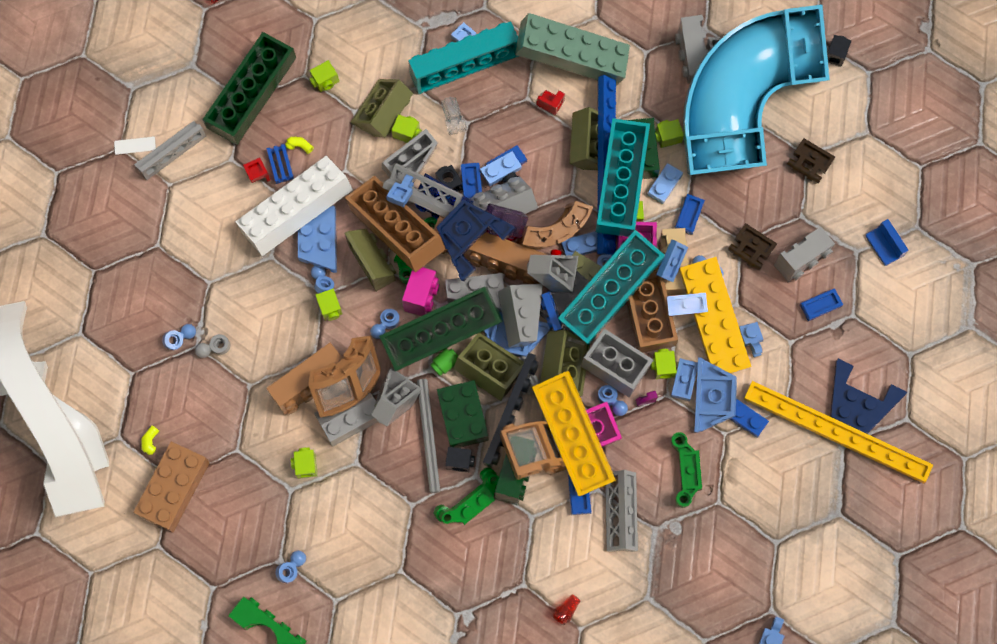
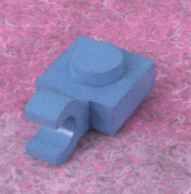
[386,175,414,207]
[739,322,763,357]
[759,617,784,644]

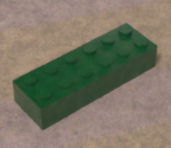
[202,32,296,145]
[379,287,503,371]

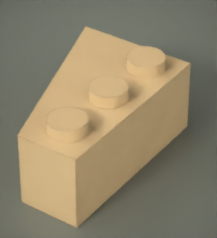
[659,228,689,295]

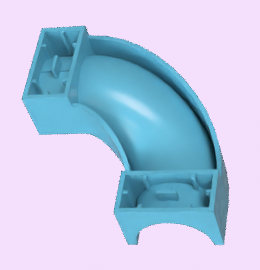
[683,5,830,175]

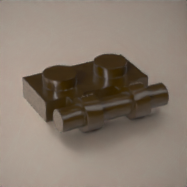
[786,138,835,184]
[727,223,777,270]

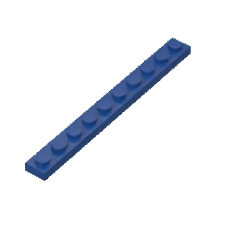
[597,75,616,256]

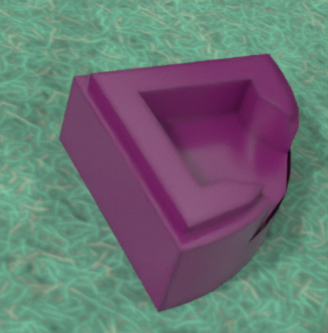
[635,391,658,407]

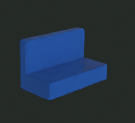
[866,219,909,266]

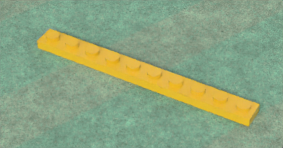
[743,381,933,483]

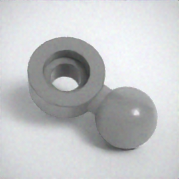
[195,334,230,358]

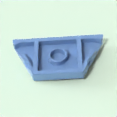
[298,206,337,273]
[484,312,551,357]
[694,358,737,433]

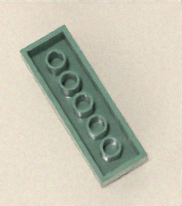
[515,13,630,86]

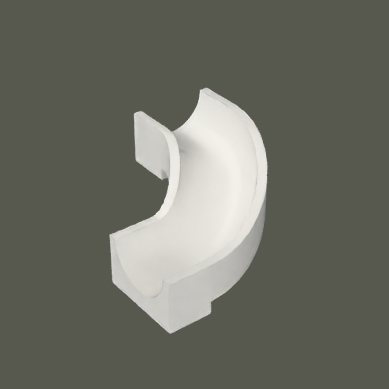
[0,301,110,517]

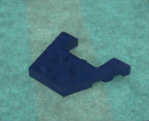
[436,200,516,281]
[830,358,907,434]

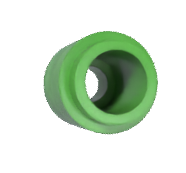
[430,348,458,376]

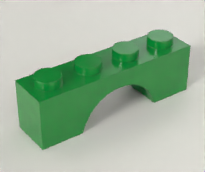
[228,597,307,644]

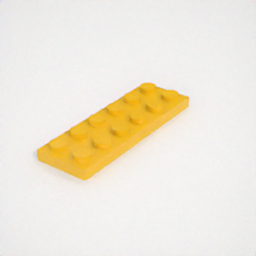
[679,257,751,373]
[532,371,616,496]

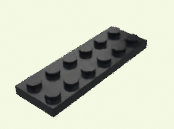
[483,352,538,469]

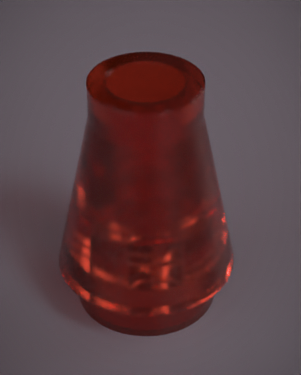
[552,594,581,625]

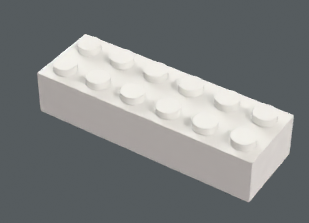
[235,156,353,256]

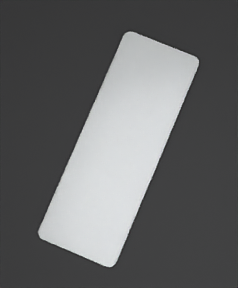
[114,137,156,155]

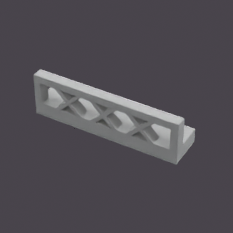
[134,121,206,180]
[382,164,463,218]
[606,470,638,552]

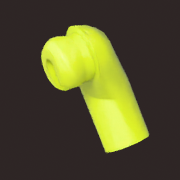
[285,137,314,154]
[141,425,159,455]

